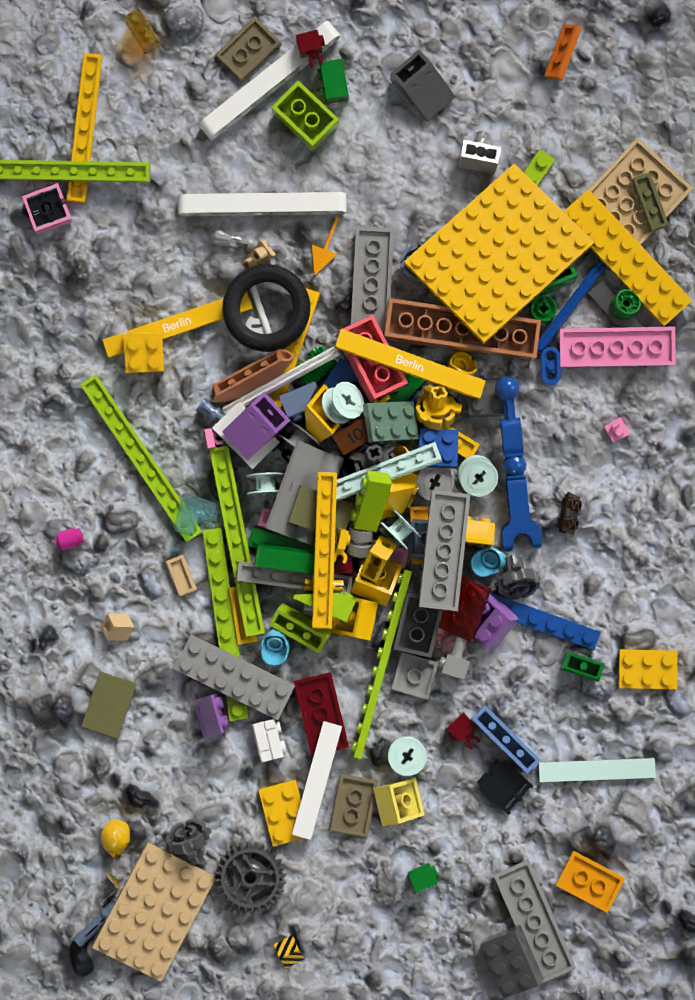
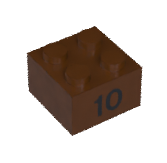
[332,416,370,459]

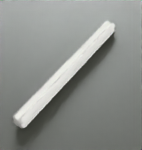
[222,346,341,415]

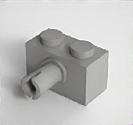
[457,130,501,175]
[438,637,470,680]

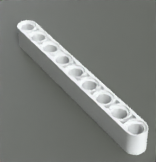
[198,21,341,140]
[178,192,347,216]

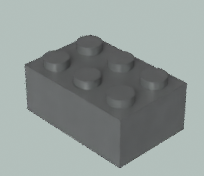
[393,592,442,658]
[480,925,544,998]

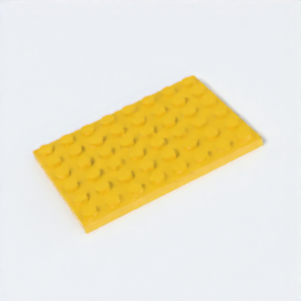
[404,164,594,344]

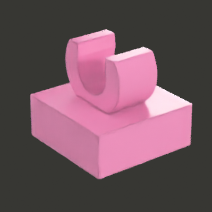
[603,417,630,444]
[204,428,224,450]

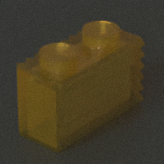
[124,8,161,54]

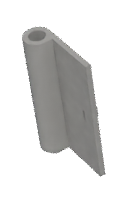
[265,440,344,546]

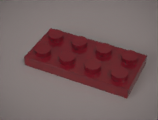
[294,672,349,756]

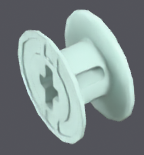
[321,382,364,424]
[458,455,498,497]
[246,472,284,496]
[380,509,421,550]
[388,737,427,776]

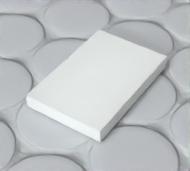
[212,401,280,469]

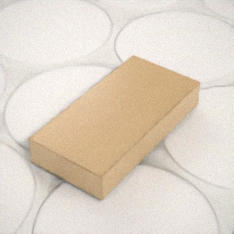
[165,554,197,597]

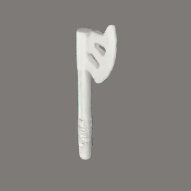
[245,285,272,334]

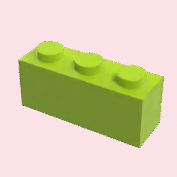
[350,470,392,532]
[269,603,333,653]

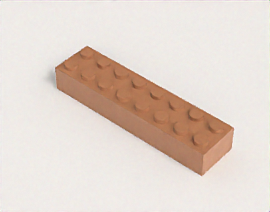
[383,298,541,361]

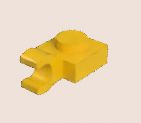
[334,527,350,563]

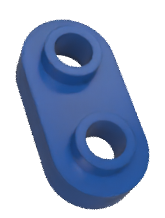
[541,347,561,386]

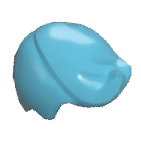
[470,547,506,577]
[260,628,290,666]

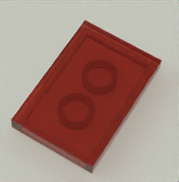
[438,575,492,642]

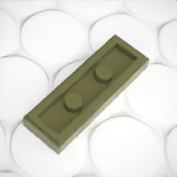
[631,172,669,233]

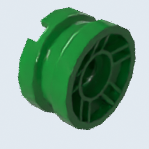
[611,289,641,319]
[529,295,557,324]

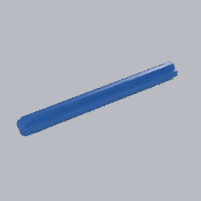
[537,259,607,352]

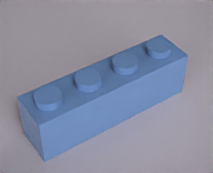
[470,705,541,774]

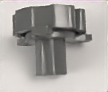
[350,442,395,472]
[494,555,541,600]
[166,819,212,866]

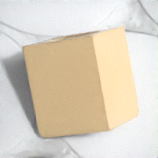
[101,613,134,641]

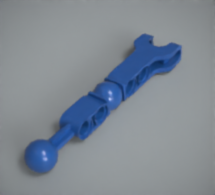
[495,376,542,552]

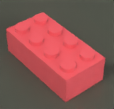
[335,315,408,403]

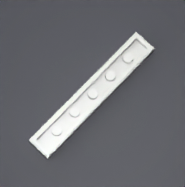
[292,721,342,840]

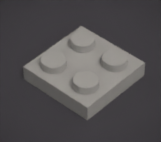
[391,652,439,700]

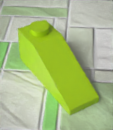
[293,591,356,623]

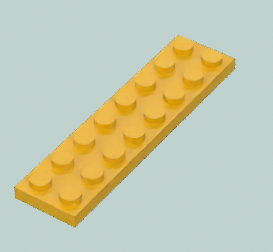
[564,189,692,327]

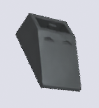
[390,50,456,122]

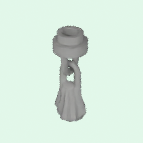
[211,230,258,253]

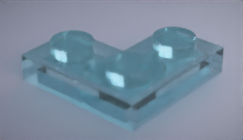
[174,493,220,536]

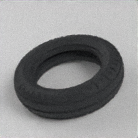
[222,264,310,352]

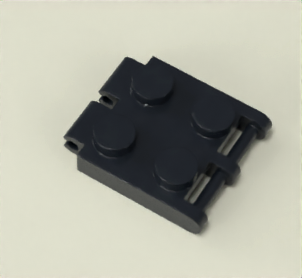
[477,759,534,815]

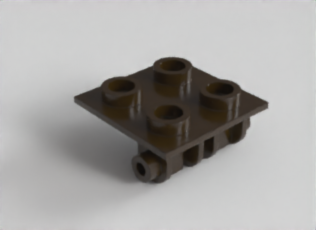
[557,492,582,535]

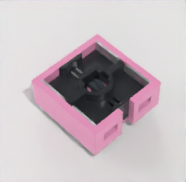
[22,183,73,235]

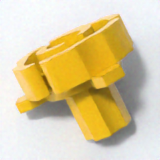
[415,385,462,430]

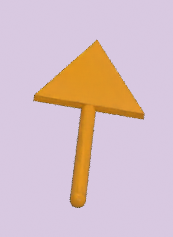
[312,216,339,275]

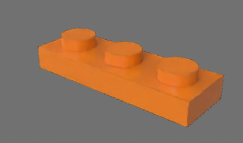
[544,24,582,80]

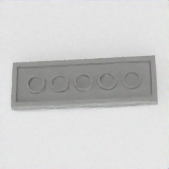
[351,227,394,343]
[418,490,471,611]
[174,634,295,720]
[493,859,576,984]

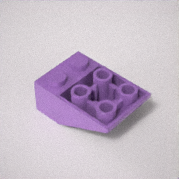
[222,391,291,460]
[448,581,519,649]
[194,694,229,737]

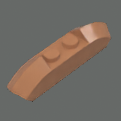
[211,348,295,402]

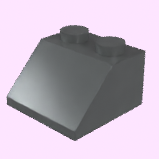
[467,378,504,418]

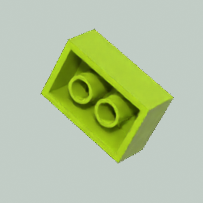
[272,81,339,151]

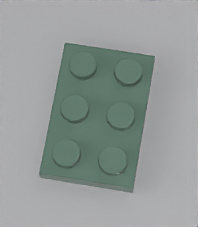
[363,401,419,443]

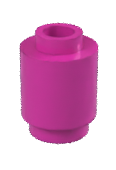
[54,527,84,551]

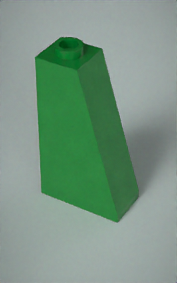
[254,541,315,574]

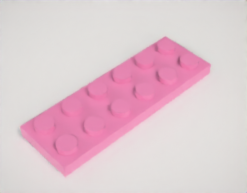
[559,327,676,367]

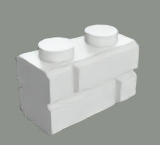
[252,719,287,762]

